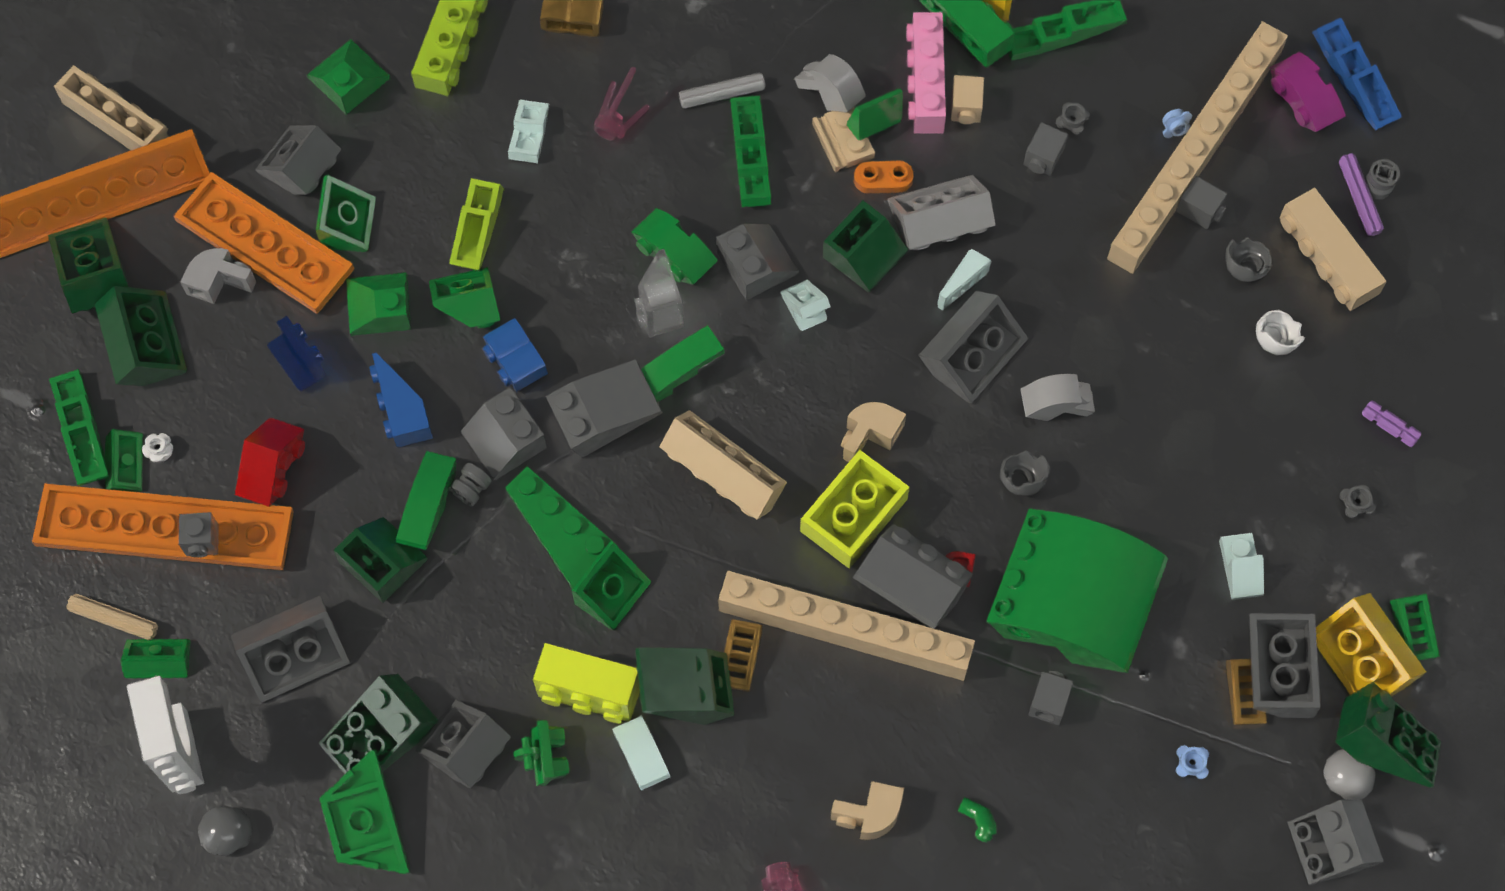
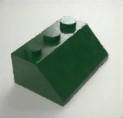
[95,286,187,386]

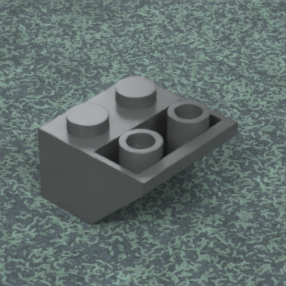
[1288,799,1384,885]

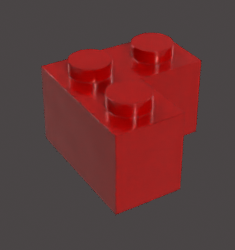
[235,417,305,507]

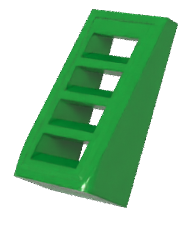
[1390,594,1440,660]

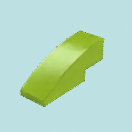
[449,178,504,271]

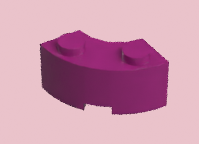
[1269,52,1346,132]

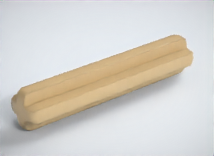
[67,594,158,640]

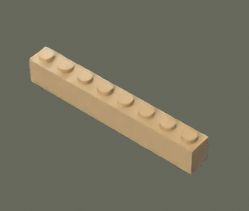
[718,571,975,681]

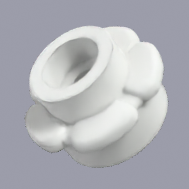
[142,433,173,462]

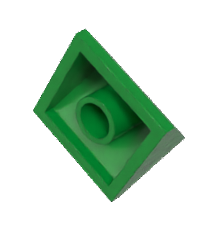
[316,175,376,252]
[572,541,652,631]

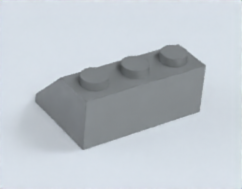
[888,175,996,250]

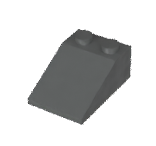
[546,359,663,458]

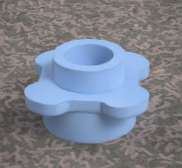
[1162,109,1192,138]
[1176,745,1209,779]

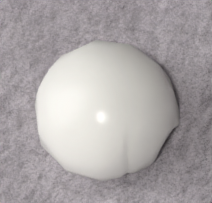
[1256,310,1305,355]

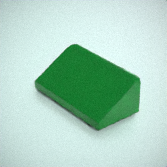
[846,88,903,140]
[105,429,143,492]
[120,639,191,678]

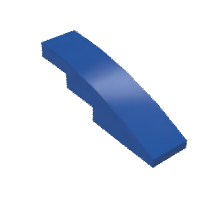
[1312,18,1402,130]

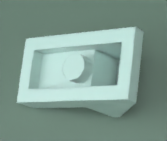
[780,280,831,331]
[1219,533,1264,600]

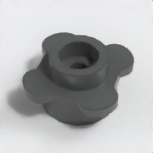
[1056,102,1090,134]
[1340,485,1376,518]

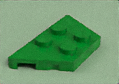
[319,750,410,874]

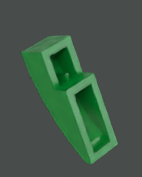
[396,451,456,550]

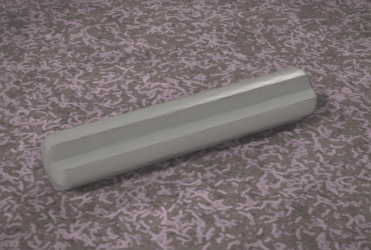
[679,73,765,108]

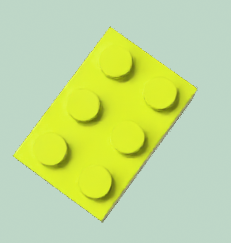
[800,450,909,569]
[533,643,640,724]

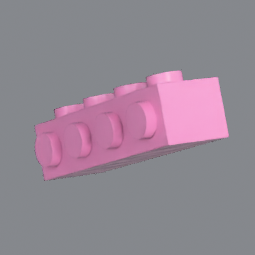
[906,12,946,134]

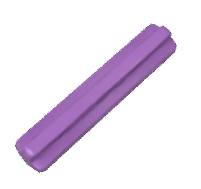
[1339,153,1384,236]

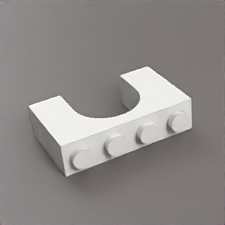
[127,676,204,794]

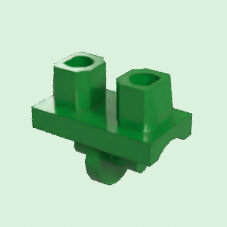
[514,720,569,786]

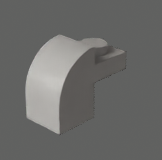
[794,54,866,112]
[180,248,257,304]
[1021,374,1095,421]

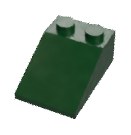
[48,217,129,314]

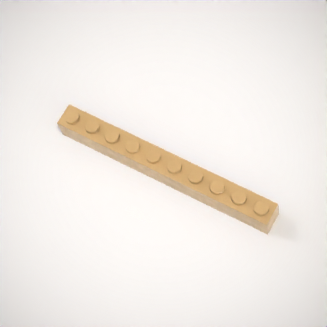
[1107,21,1288,274]

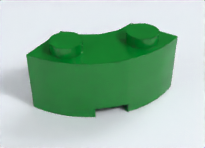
[631,208,718,285]

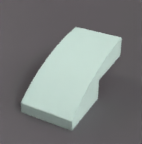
[508,100,549,163]
[612,715,670,790]

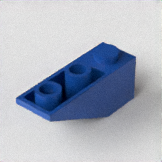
[369,353,433,448]

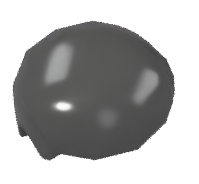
[1225,237,1273,282]
[999,450,1050,496]
[198,806,253,856]

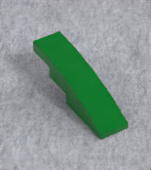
[1008,0,1127,61]
[730,96,771,207]
[641,325,724,402]
[49,369,109,486]

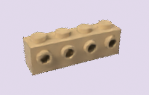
[54,65,169,150]
[1280,188,1387,311]
[659,410,787,520]

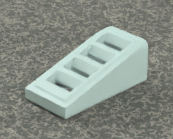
[937,249,991,310]

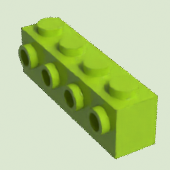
[411,0,488,96]

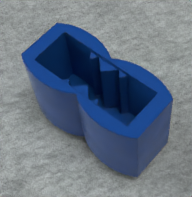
[482,318,548,392]

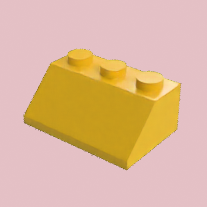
[1316,593,1427,697]

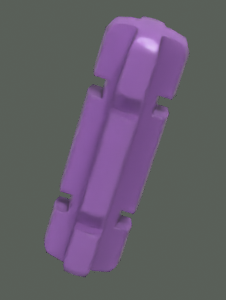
[1362,401,1421,447]

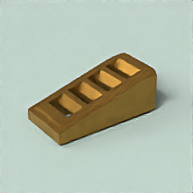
[724,619,762,692]
[1226,659,1267,725]

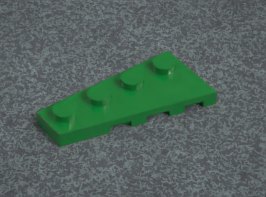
[505,466,618,589]

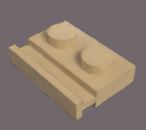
[812,107,875,172]

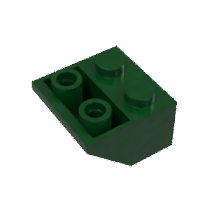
[823,200,908,293]
[333,517,428,603]

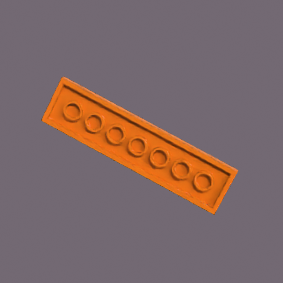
[0,129,210,258]
[32,483,294,570]

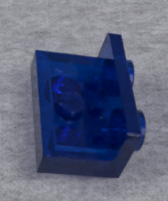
[267,316,326,391]

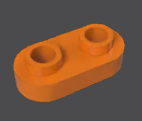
[854,161,914,194]

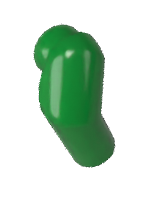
[958,797,997,842]

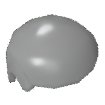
[1323,749,1375,799]

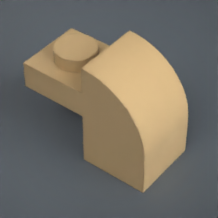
[841,402,906,462]
[831,781,904,840]

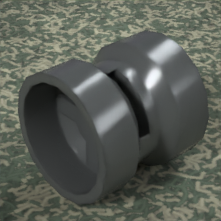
[1365,159,1400,199]
[448,463,492,506]

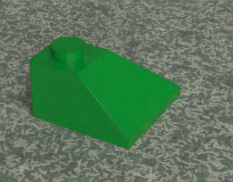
[307,39,390,115]
[429,267,500,328]
[346,272,411,336]

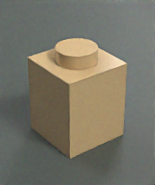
[951,75,984,124]

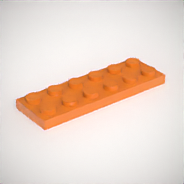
[174,172,354,314]

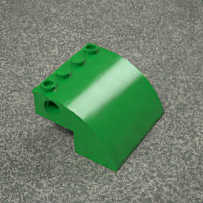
[986,509,1168,673]

